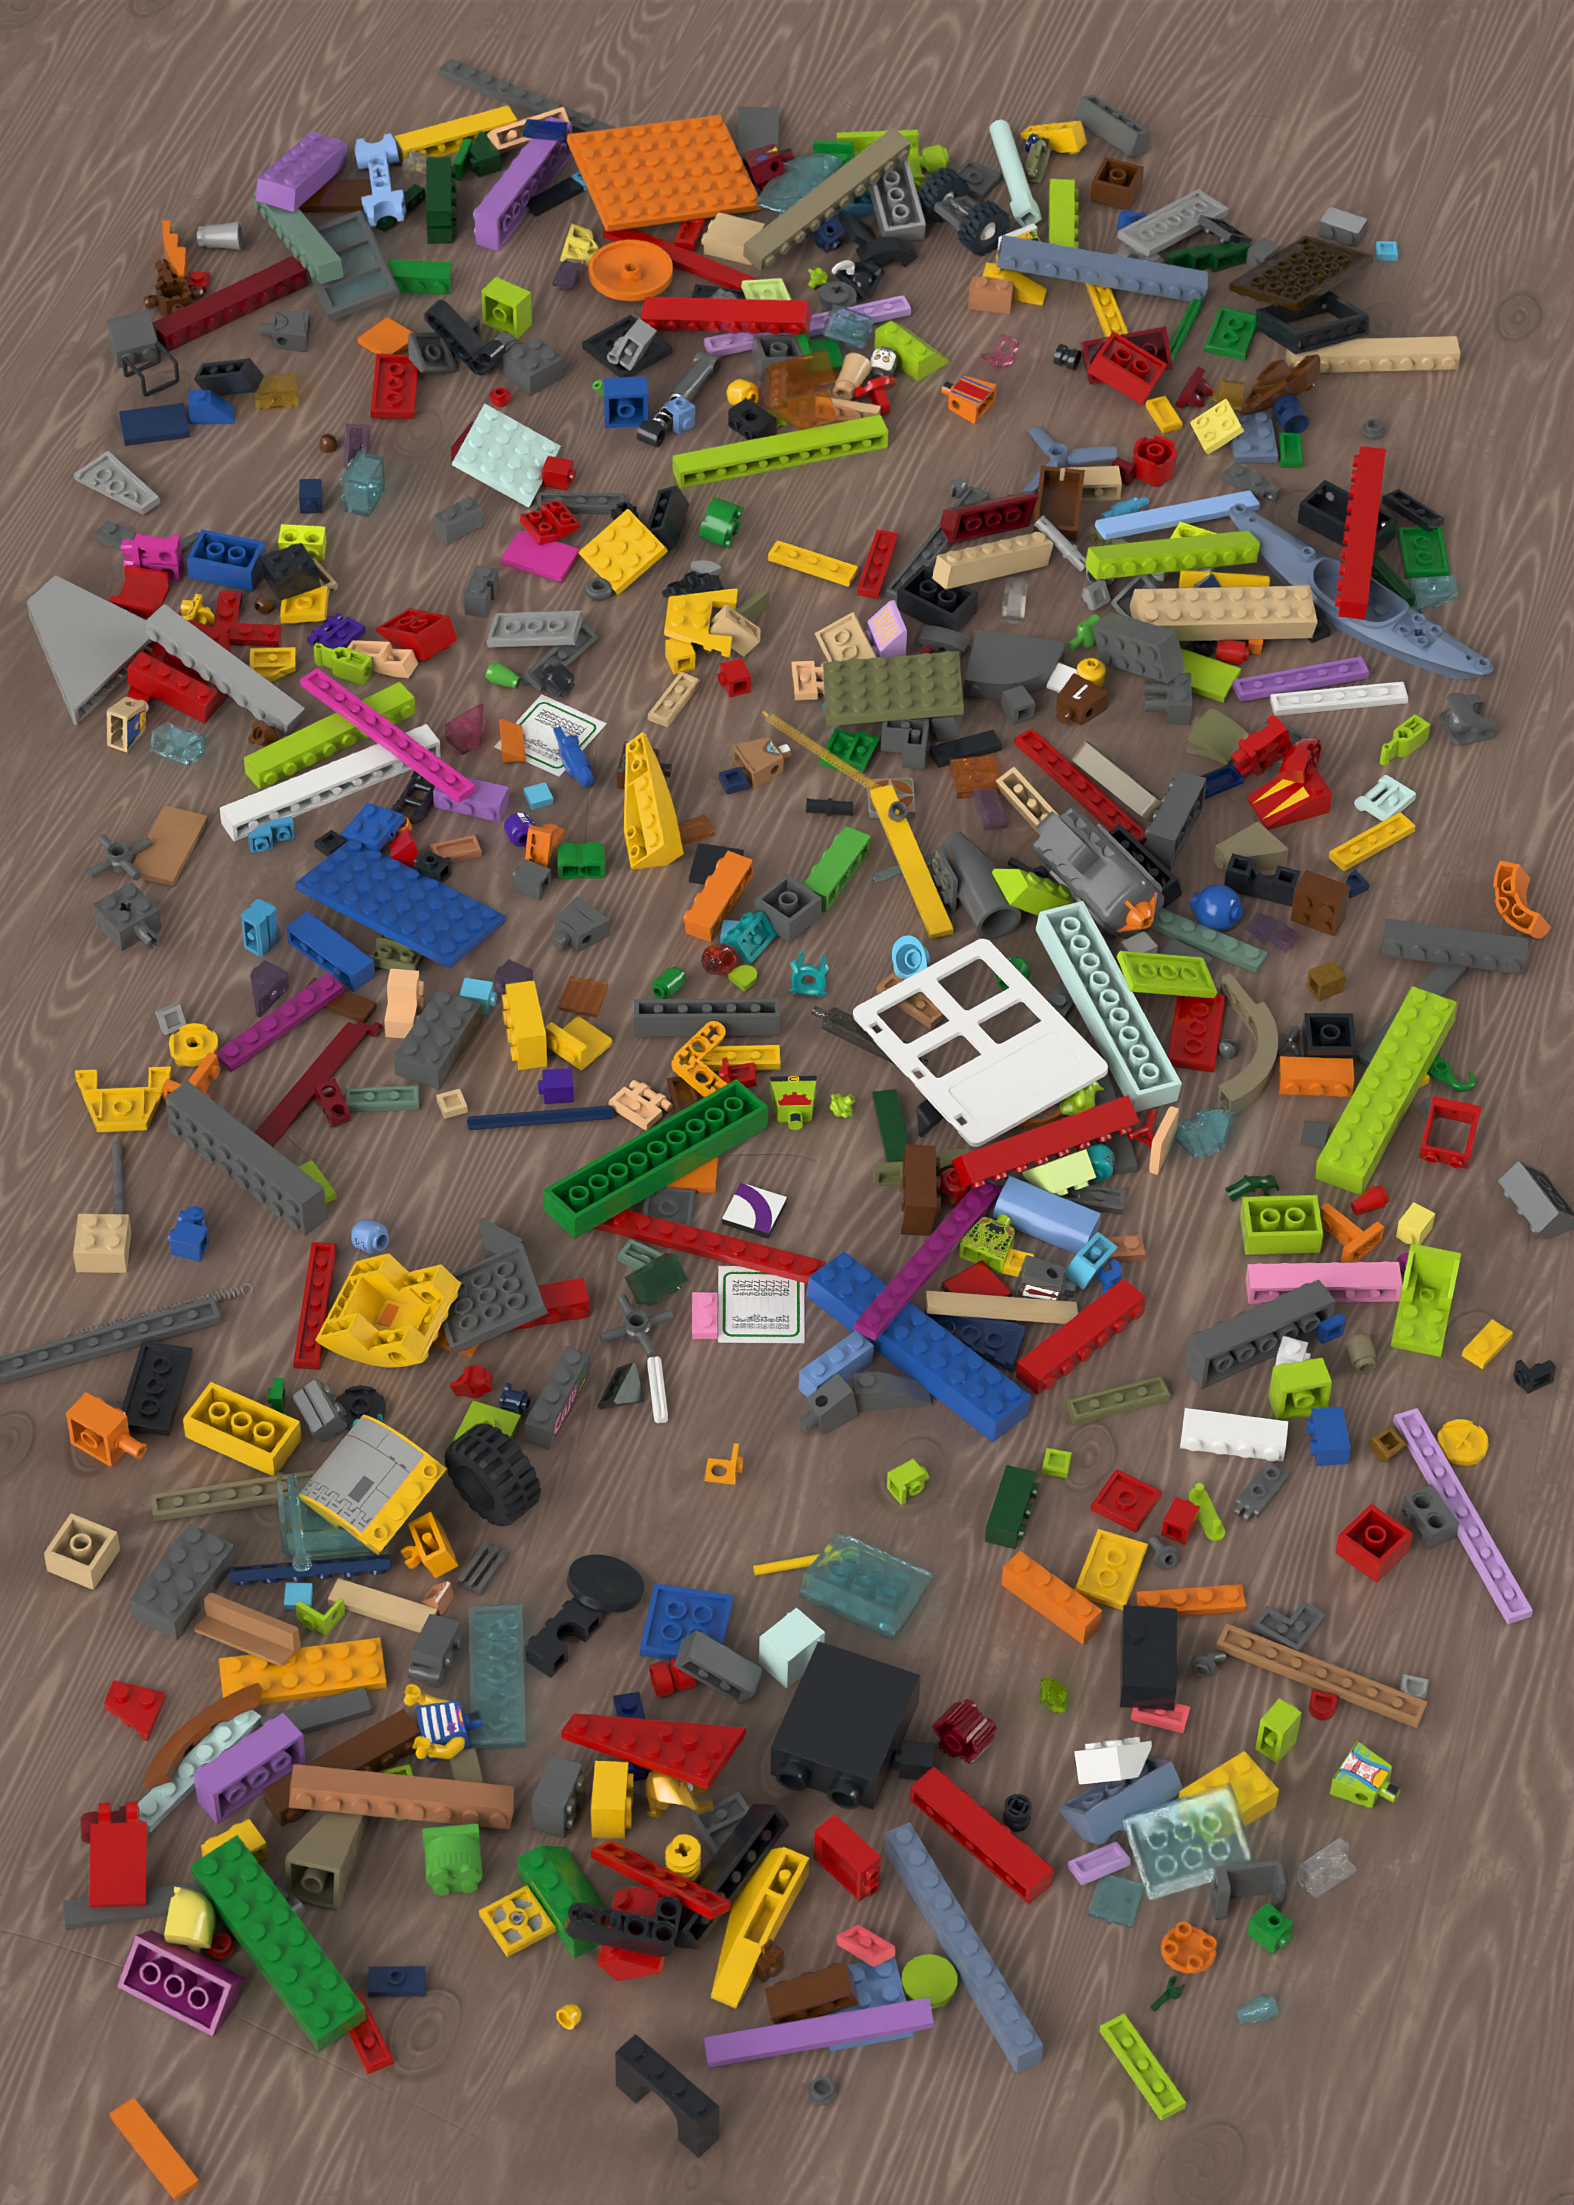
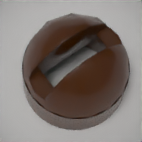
[319,434,337,453]
[254,594,274,614]

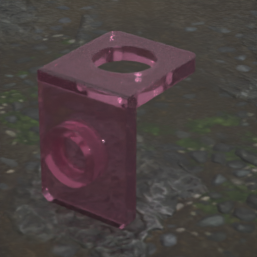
[981,334,1019,367]

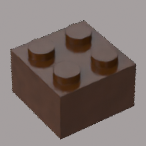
[1090,157,1144,210]
[1291,870,1350,936]

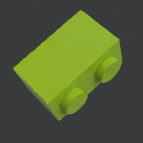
[1255,1698,1302,1764]

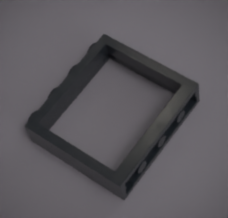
[1256,291,1369,355]

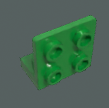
[796,334,843,374]

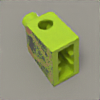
[959,1214,1015,1274]

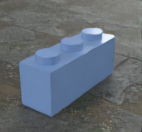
[799,1331,874,1398]

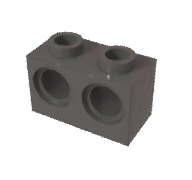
[1401,1484,1459,1549]

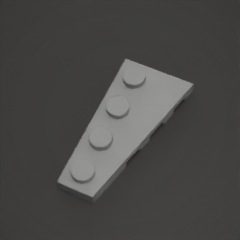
[73,451,161,515]

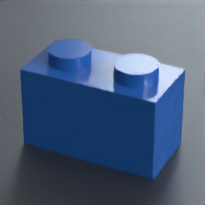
[1306,1407,1351,1466]

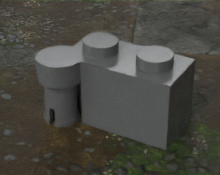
[408,1614,463,1688]

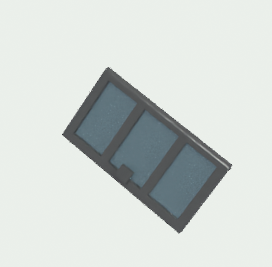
[306,210,400,321]

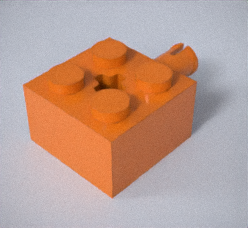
[66,1392,147,1467]

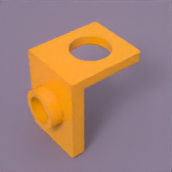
[705,1443,744,1485]

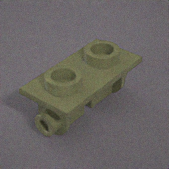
[1024,140,1052,184]

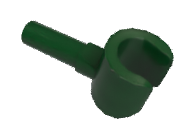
[1150,1976,1185,2011]

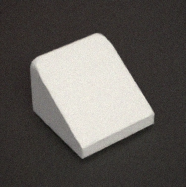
[1046,663,1077,693]

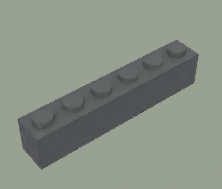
[1381,919,1529,975]
[634,998,780,1037]

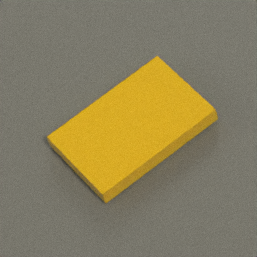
[1074,1529,1148,1611]

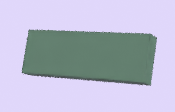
[345,1085,420,1113]

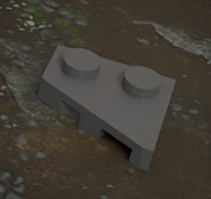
[691,1792,750,1857]

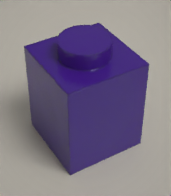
[538,1068,574,1104]

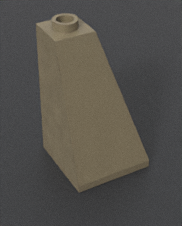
[285,1812,368,1910]

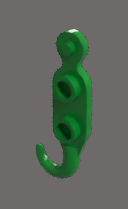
[1427,1053,1476,1092]

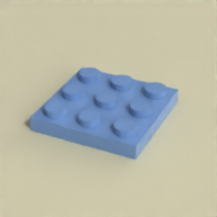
[813,1957,914,2052]

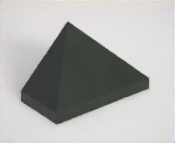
[597,1363,644,1410]

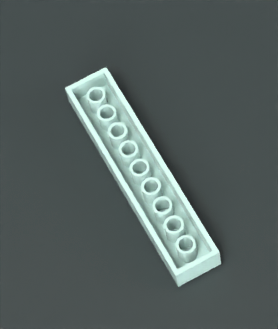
[1036,901,1182,1112]

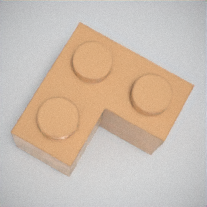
[384,969,425,1038]

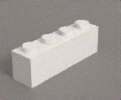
[1180,1408,1288,1462]

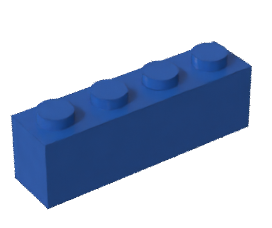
[286,911,375,992]

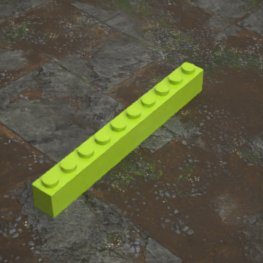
[673,415,888,489]

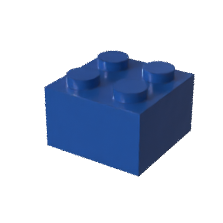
[603,377,648,428]

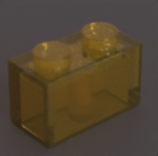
[254,373,299,410]

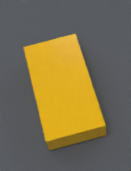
[1145,396,1183,433]

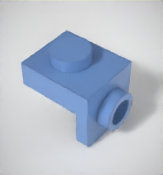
[666,396,695,435]

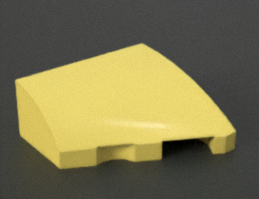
[560,224,598,266]

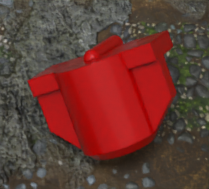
[450,1364,493,1399]

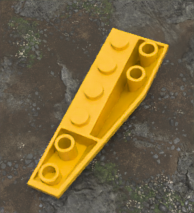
[624,732,684,870]
[711,1847,809,2009]

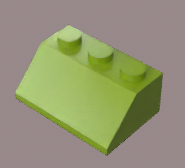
[875,321,949,381]
[992,869,1075,916]

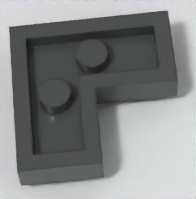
[1252,1601,1326,1652]

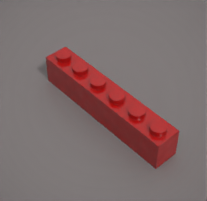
[1016,1279,1146,1395]
[910,1767,1054,1904]

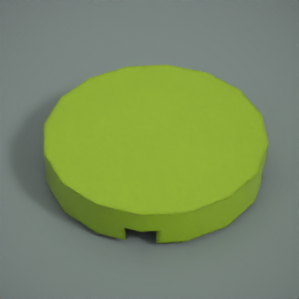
[901,1954,957,2009]

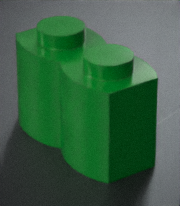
[557,842,605,879]

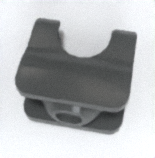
[1439,693,1499,746]

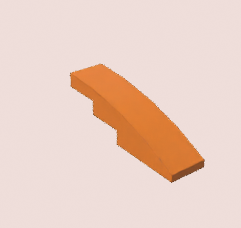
[162,220,187,280]

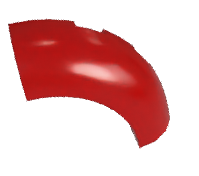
[1277,738,1322,784]

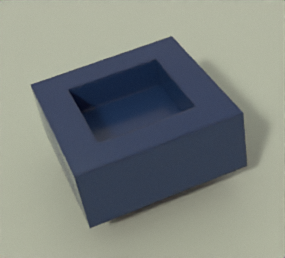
[718,767,749,795]

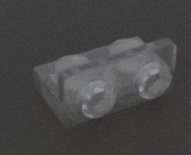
[1297,1836,1356,1901]

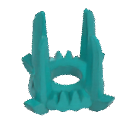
[789,952,830,998]

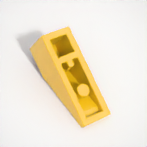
[1020,120,1087,154]
[982,263,1047,306]

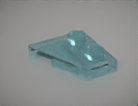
[1409,576,1458,614]

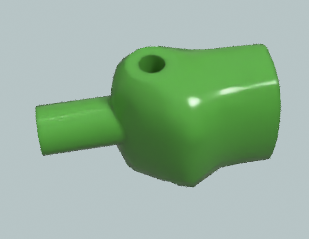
[1068,614,1101,650]

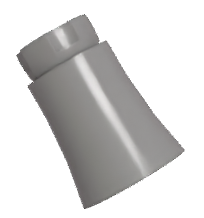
[197,221,243,250]

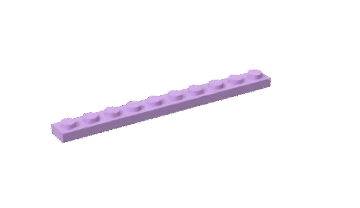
[704,295,911,357]
[1393,1408,1533,1624]

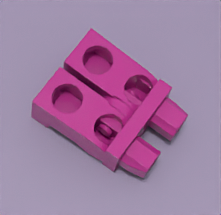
[121,533,185,582]

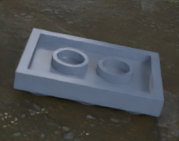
[1231,412,1278,463]

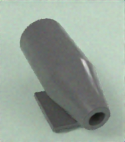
[932,832,1021,940]

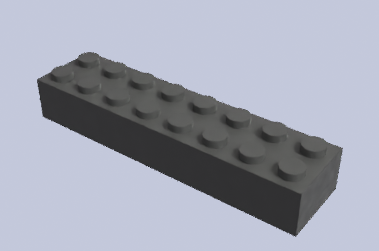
[165,1081,327,1236]

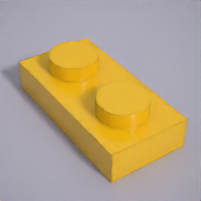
[1462,1319,1513,1369]

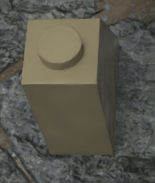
[1213,822,1289,873]

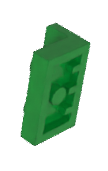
[810,141,855,173]

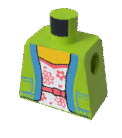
[1330,1742,1401,1808]

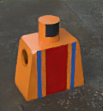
[942,376,996,424]

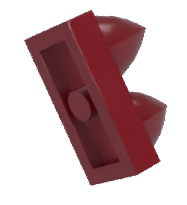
[1175,366,1216,409]

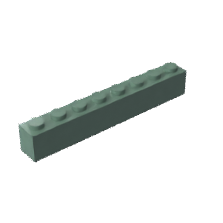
[252,188,343,284]

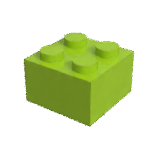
[481,277,532,339]
[1268,1358,1332,1421]

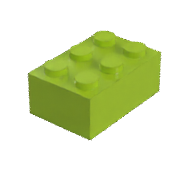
[1240,1195,1323,1255]

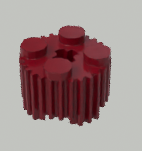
[932,1699,997,1765]

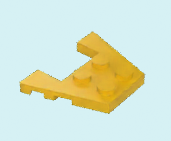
[664,588,738,657]
[75,1066,172,1132]

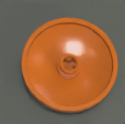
[589,240,673,301]

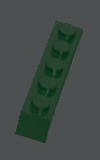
[375,184,426,232]
[1371,553,1416,607]

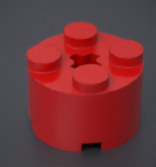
[1132,435,1177,487]

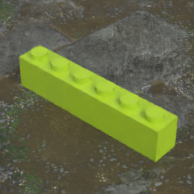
[1048,179,1079,248]

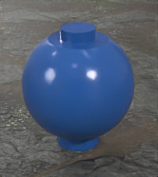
[1190,885,1243,932]

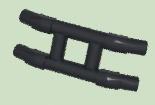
[390,771,435,825]

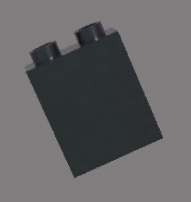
[771,1641,920,1809]

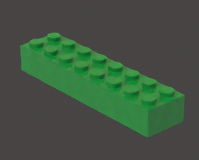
[190,1834,366,2052]

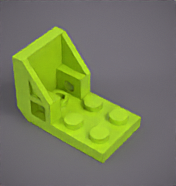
[1390,1243,1461,1357]

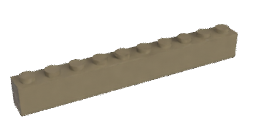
[743,127,911,271]

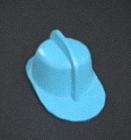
[892,935,930,980]

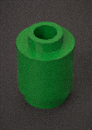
[651,967,686,999]

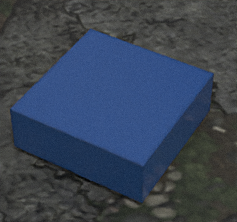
[1317,1313,1346,1344]

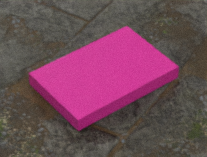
[501,530,580,583]

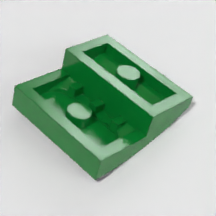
[819,728,880,772]

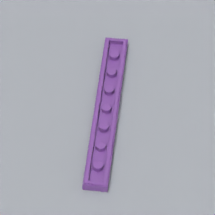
[704,1998,935,2068]

